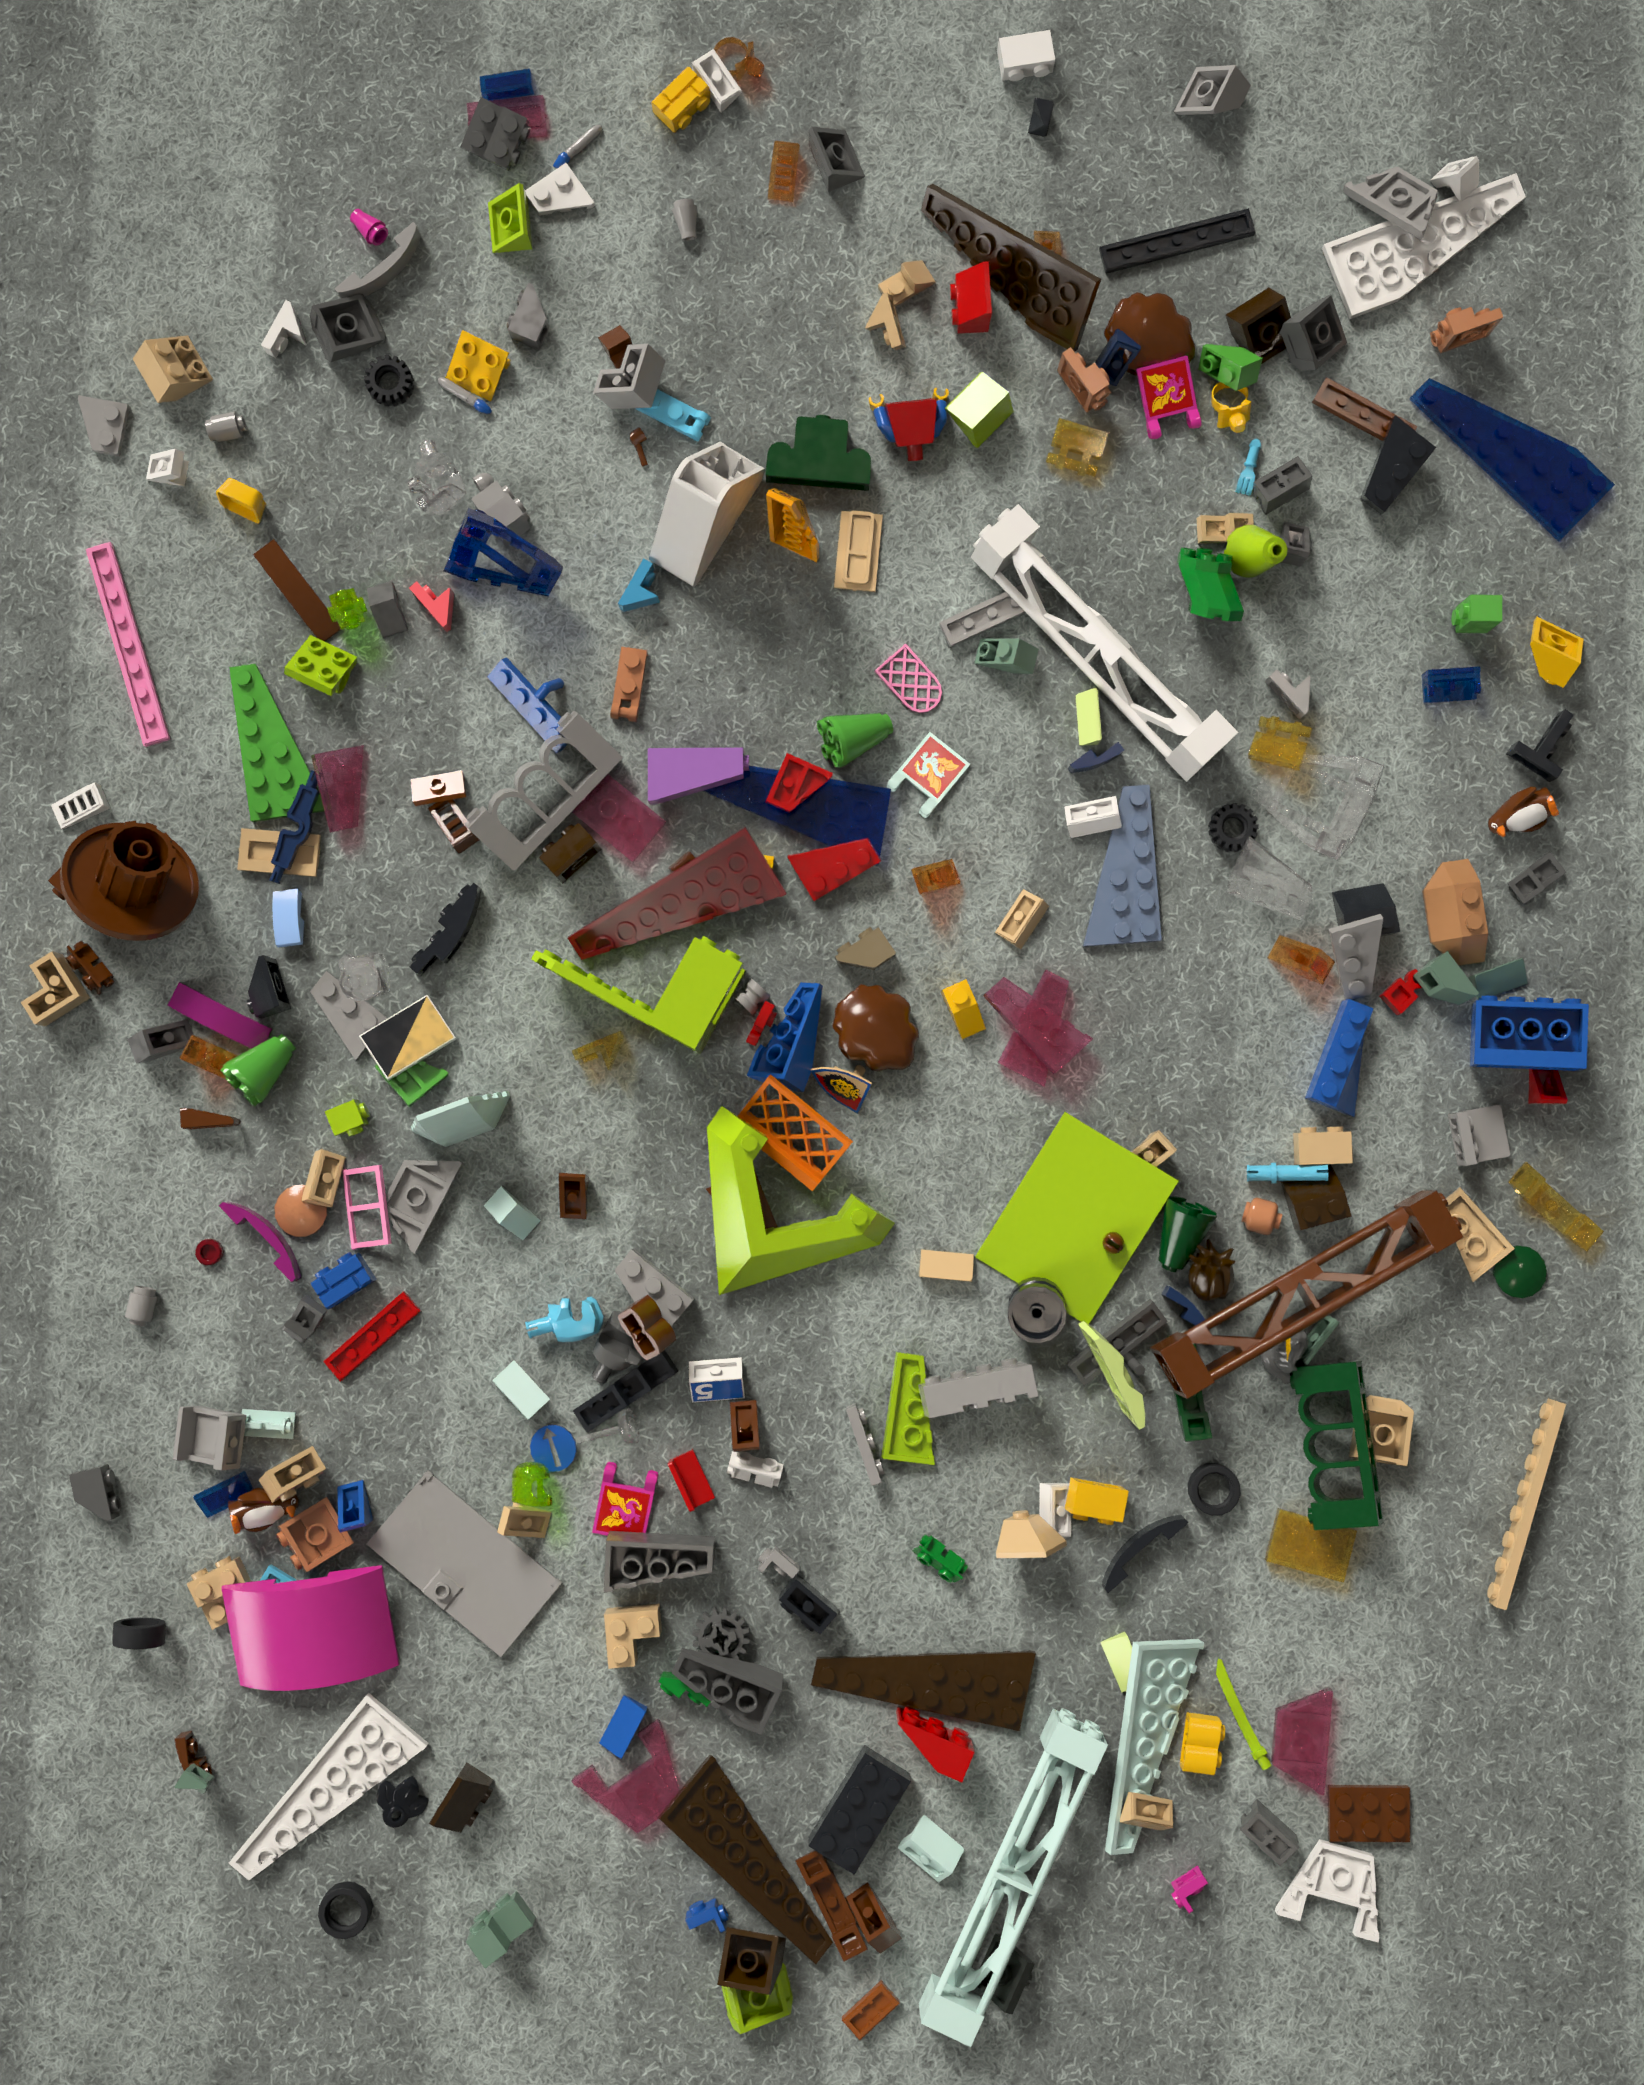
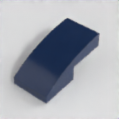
[1068,742,1124,773]
[1162,1285,1205,1326]

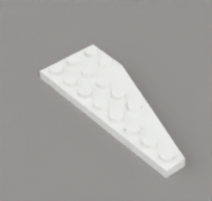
[1322,173,1526,319]

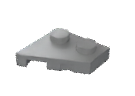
[78,395,130,457]

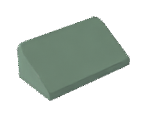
[1469,958,1528,1000]
[1299,1315,1340,1366]

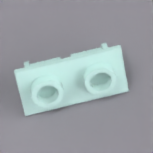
[242,1409,296,1439]

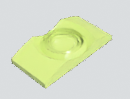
[1078,1321,1145,1430]

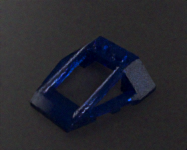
[443,508,563,597]

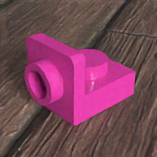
[1171,1865,1208,1914]

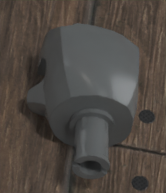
[591,1311,644,1384]

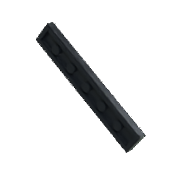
[1099,208,1256,274]

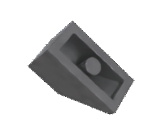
[127,1019,197,1064]

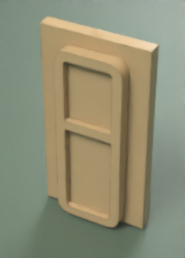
[834,511,883,592]
[237,828,321,877]

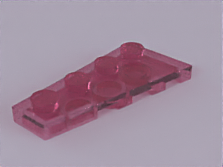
[997,970,1069,1087]
[983,977,1093,1075]

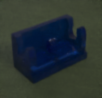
[1421,666,1481,703]

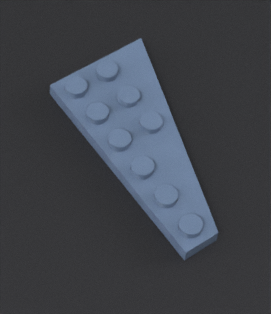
[1082,785,1162,947]

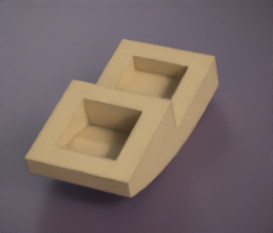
[1196,513,1254,544]

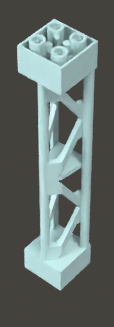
[919,1708,1108,2047]

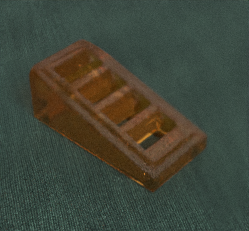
[768,141,800,202]

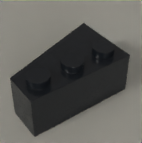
[1360,415,1437,514]

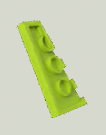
[881,1352,935,1465]

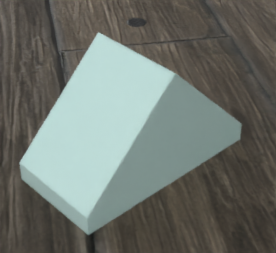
[484,1186,541,1240]

